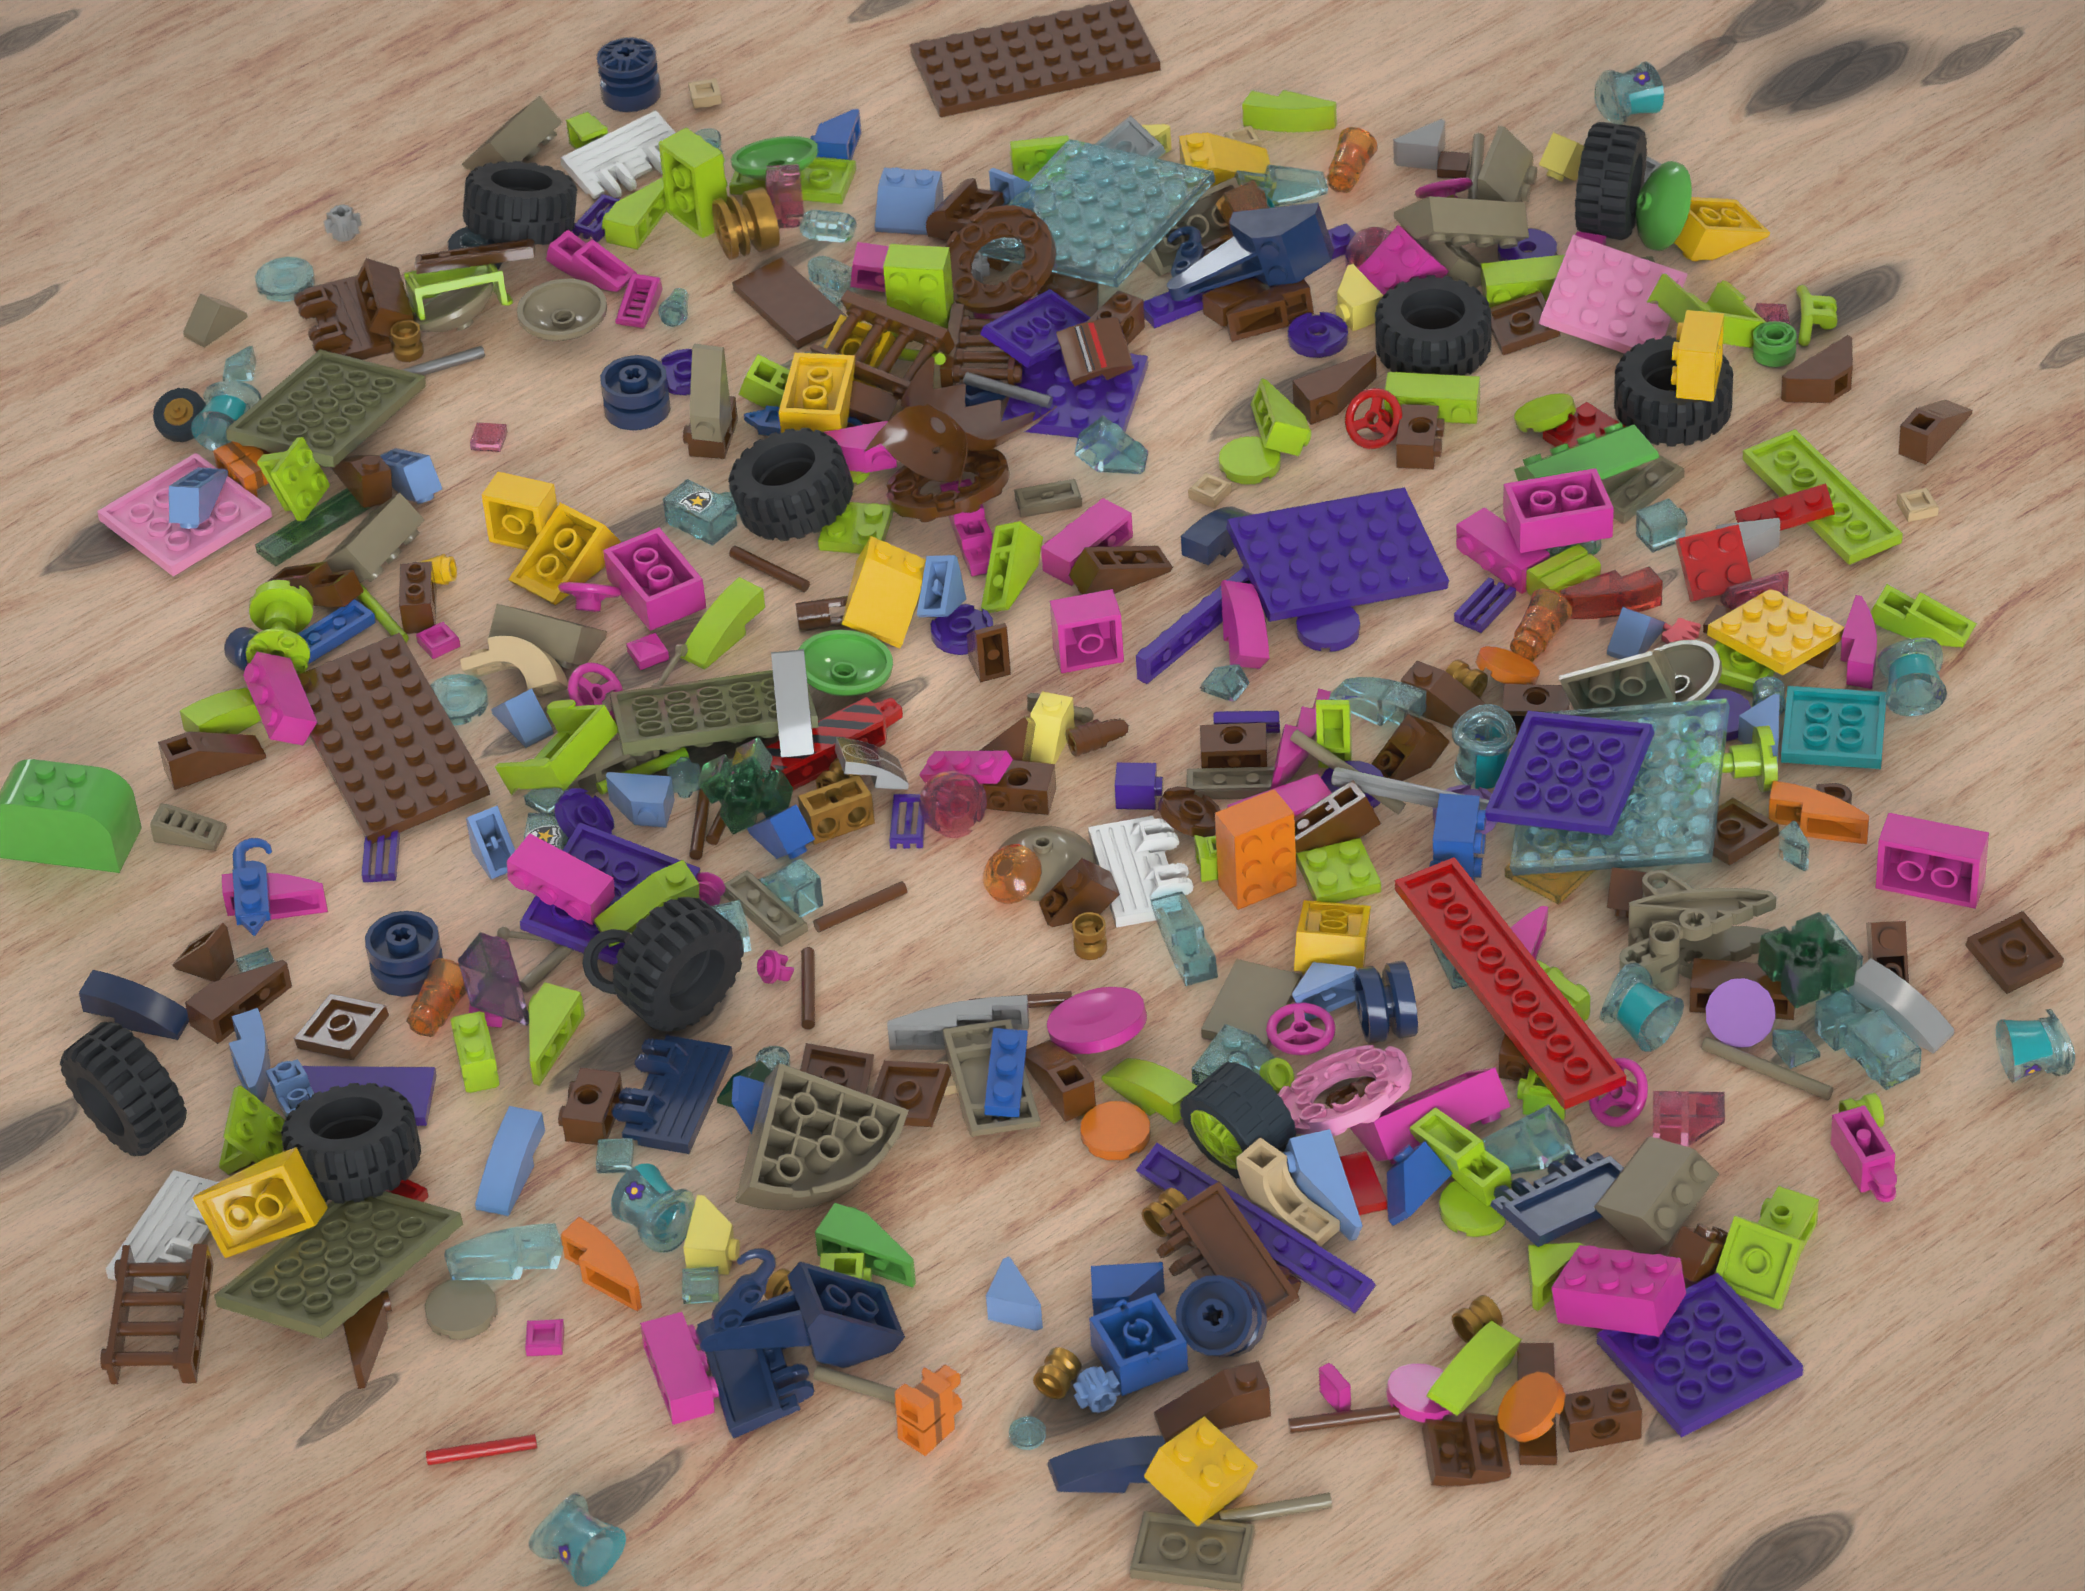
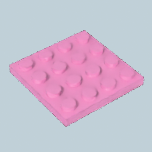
[1539,235,1688,354]
[97,453,272,576]

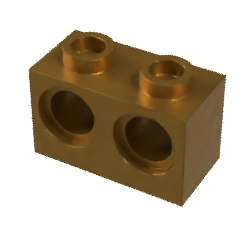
[798,775,875,845]

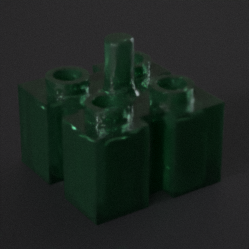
[698,737,794,835]
[1758,912,1858,1008]

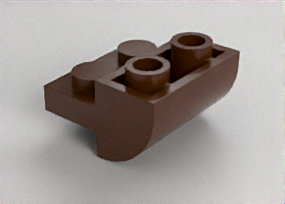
[926,178,1005,240]

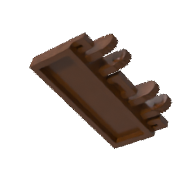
[294,275,393,360]
[1156,1181,1300,1322]

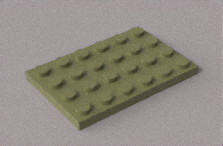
[226,350,426,467]
[610,670,819,756]
[214,1191,463,1339]

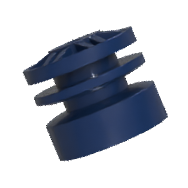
[597,37,661,112]

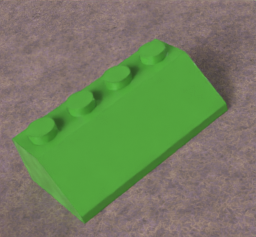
[1514,422,1660,481]

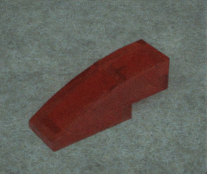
[1559,566,1663,619]

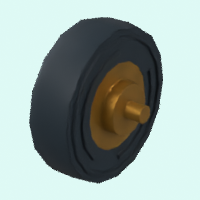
[153,388,208,442]

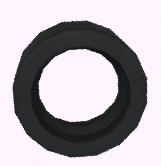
[582,929,632,995]

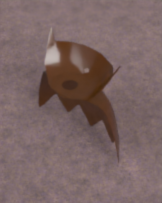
[864,356,1057,491]

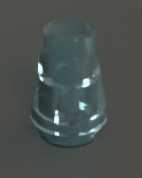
[658,288,689,327]

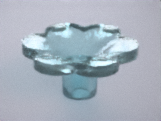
[667,757,701,799]

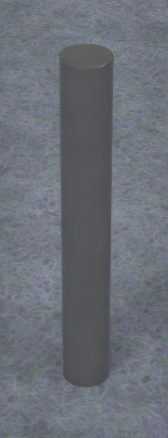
[402,346,485,376]
[963,372,1053,408]

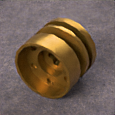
[712,187,780,260]

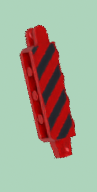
[743,697,903,796]

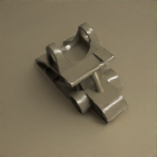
[1619,870,1776,991]

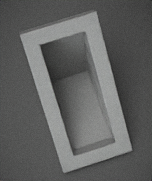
[1393,119,1445,170]

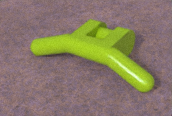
[1796,285,1837,347]

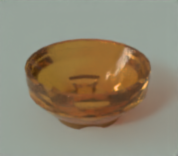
[983,844,1042,904]

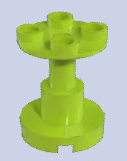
[246,580,313,674]
[1680,725,1778,800]

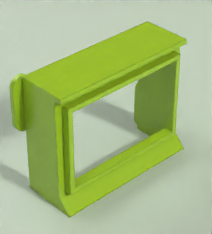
[404,264,513,320]
[1646,274,1766,348]
[495,700,618,795]

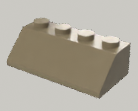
[1126,177,1250,276]
[1393,196,1529,249]

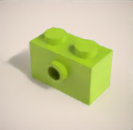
[1758,1186,1819,1252]

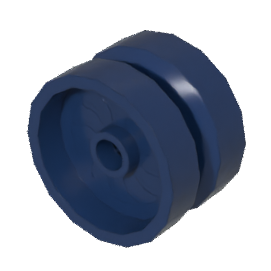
[600,355,671,431]
[365,911,445,997]
[1354,961,1418,1044]
[1176,1275,1267,1357]

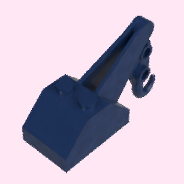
[1167,202,1334,301]
[695,1248,905,1368]

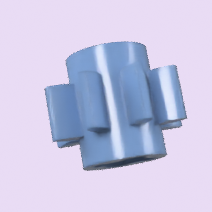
[1073,1367,1120,1412]

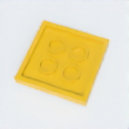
[1707,588,1845,675]

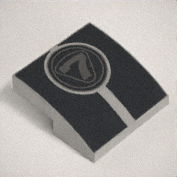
[835,737,909,790]

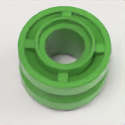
[1753,321,1797,367]

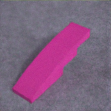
[940,478,993,577]
[1270,688,1331,789]

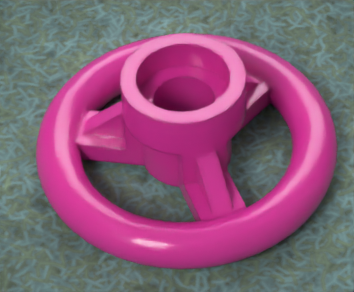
[1415,178,1473,199]
[558,582,621,612]
[568,663,623,720]
[1266,1003,1336,1055]
[1589,1058,1648,1127]

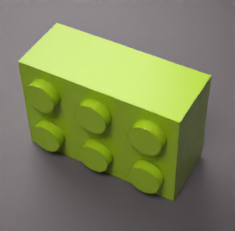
[658,127,728,238]
[883,244,954,338]

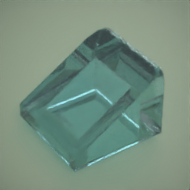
[222,346,256,382]
[1200,664,1249,701]
[1778,821,1810,871]
[1772,1029,1821,1069]

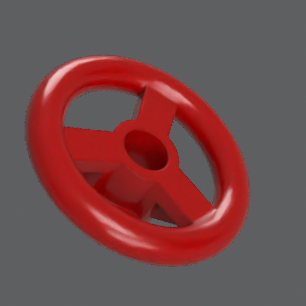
[1345,388,1403,449]

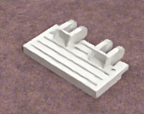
[561,110,676,199]
[1088,815,1194,928]
[106,1170,219,1292]

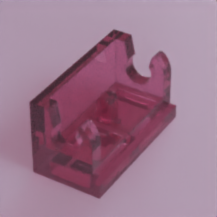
[766,164,804,229]

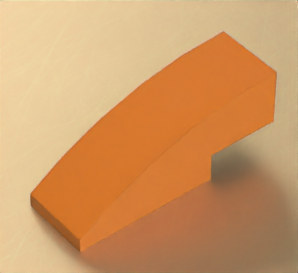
[1769,781,1869,844]
[561,1217,642,1312]

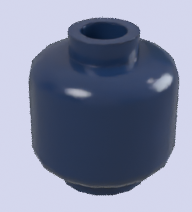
[224,627,259,671]

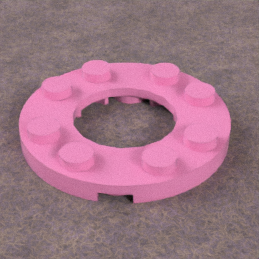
[1278,1045,1412,1136]

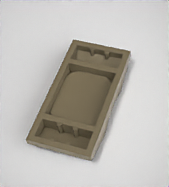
[943,1019,1040,1137]

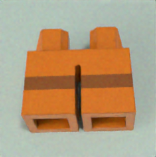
[213,441,271,497]
[895,1365,962,1456]

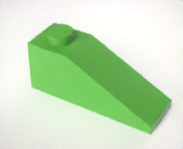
[815,1203,916,1288]

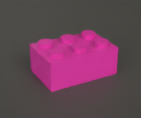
[1503,468,1614,553]
[603,527,706,631]
[1876,812,1989,909]
[1551,1245,1686,1337]

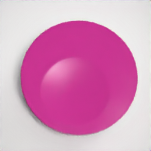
[1047,987,1147,1054]

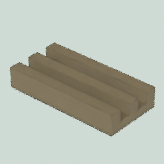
[1014,479,1082,518]

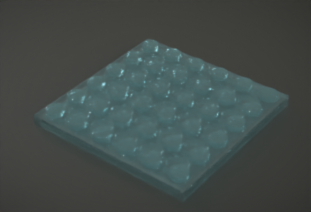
[979,139,1215,288]
[1510,698,1730,875]

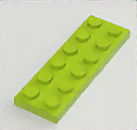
[1742,429,1903,565]

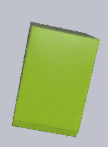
[1528,1242,1585,1311]

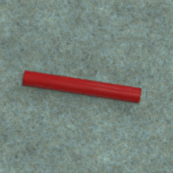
[426,1434,538,1466]

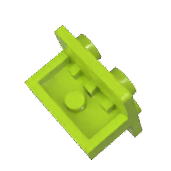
[1010,135,1073,188]
[257,437,330,522]
[219,1085,285,1175]

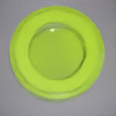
[1259,1058,1294,1094]

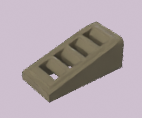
[150,803,227,851]

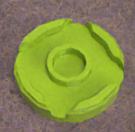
[1514,393,1576,432]
[1219,436,1281,484]
[1439,1180,1506,1237]

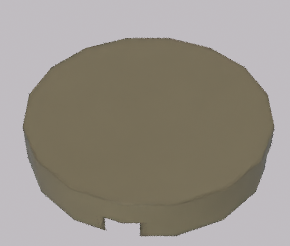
[425,1277,498,1340]

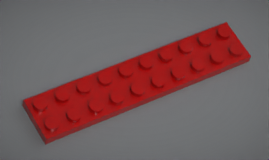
[1395,857,1626,1110]

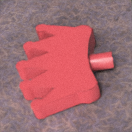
[1661,618,1701,644]

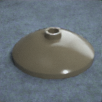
[517,279,607,341]
[414,282,494,332]
[1640,640,1722,715]
[994,826,1095,901]

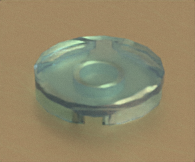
[255,257,315,302]
[430,674,489,725]

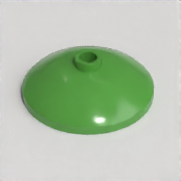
[731,136,818,183]
[1636,161,1692,251]
[798,630,893,696]

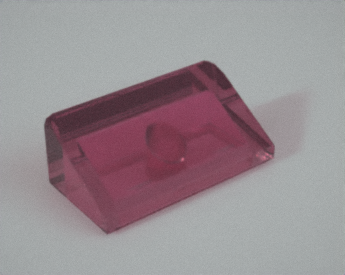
[1720,570,1789,610]

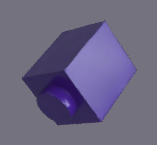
[1114,762,1163,810]

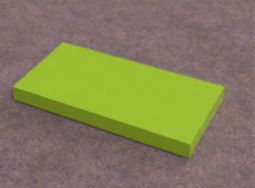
[729,157,856,204]

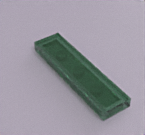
[255,488,373,566]

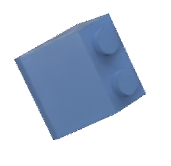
[875,167,944,235]

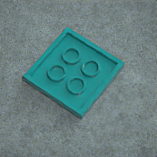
[1781,686,1886,769]

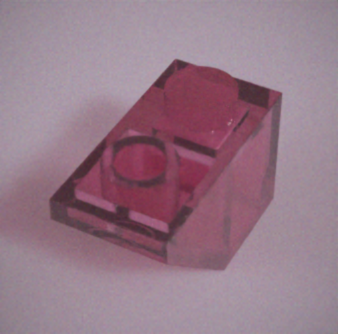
[1652,1091,1725,1146]

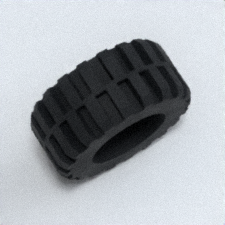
[1575,122,1647,240]
[463,161,577,245]
[1375,275,1491,376]
[1614,335,1733,446]
[728,428,854,541]
[613,897,744,1031]
[60,1022,187,1156]
[281,1083,421,1203]

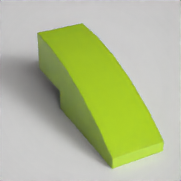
[1242,90,1337,132]
[680,577,765,670]
[1871,584,1977,647]
[180,688,261,734]
[1316,700,1352,768]
[1102,1058,1197,1124]
[1409,1107,1512,1207]
[1426,1321,1522,1416]

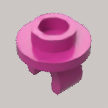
[757,950,794,984]

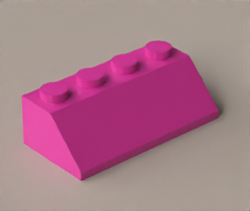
[1350,1067,1511,1165]

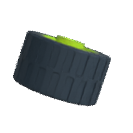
[1180,1062,1296,1179]

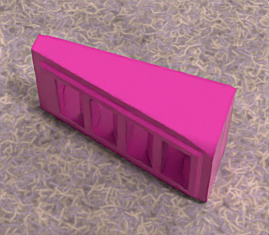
[615,273,663,329]

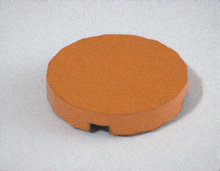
[1475,646,1540,685]
[1081,1101,1150,1160]
[1497,1372,1565,1442]

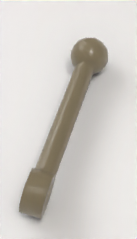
[651,643,688,687]
[497,927,560,946]

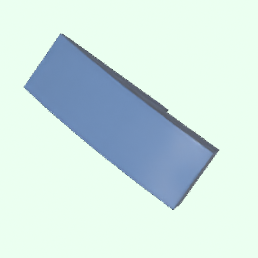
[229,1008,270,1102]
[475,1106,545,1216]

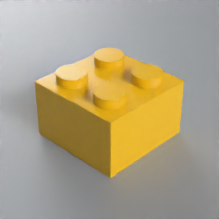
[1671,310,1724,402]
[481,471,557,551]
[1144,1416,1258,1527]

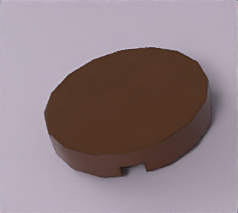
[1158,786,1221,837]

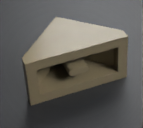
[183,294,248,348]

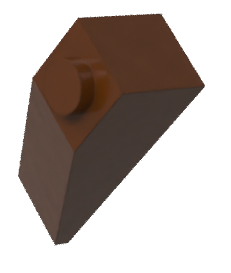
[1292,351,1377,425]
[330,455,392,508]
[1069,546,1173,595]
[1401,661,1502,741]
[1294,780,1381,852]
[185,960,292,1044]
[343,1290,392,1389]
[1154,1361,1271,1443]

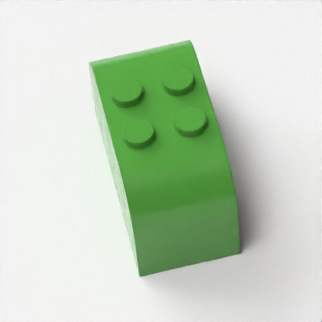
[0,759,142,873]

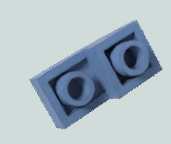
[265,1059,314,1118]

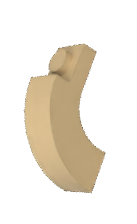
[460,636,568,697]
[1236,1138,1340,1247]

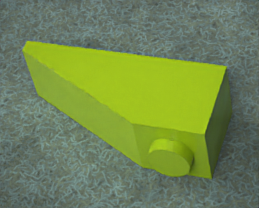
[602,177,667,250]
[738,354,790,408]
[1250,378,1311,456]
[981,521,1043,613]
[594,860,699,947]
[528,982,585,1086]

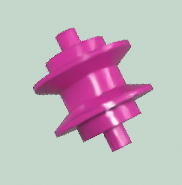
[697,872,726,908]

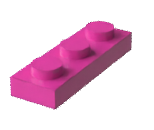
[919,751,1013,784]

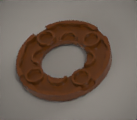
[944,205,1056,314]
[886,448,1010,523]

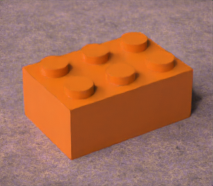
[1215,789,1297,910]

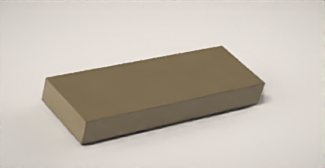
[1608,456,1684,524]
[1186,767,1286,799]
[723,870,808,947]

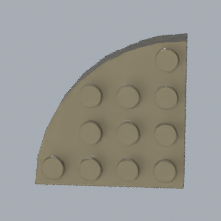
[735,1063,909,1211]

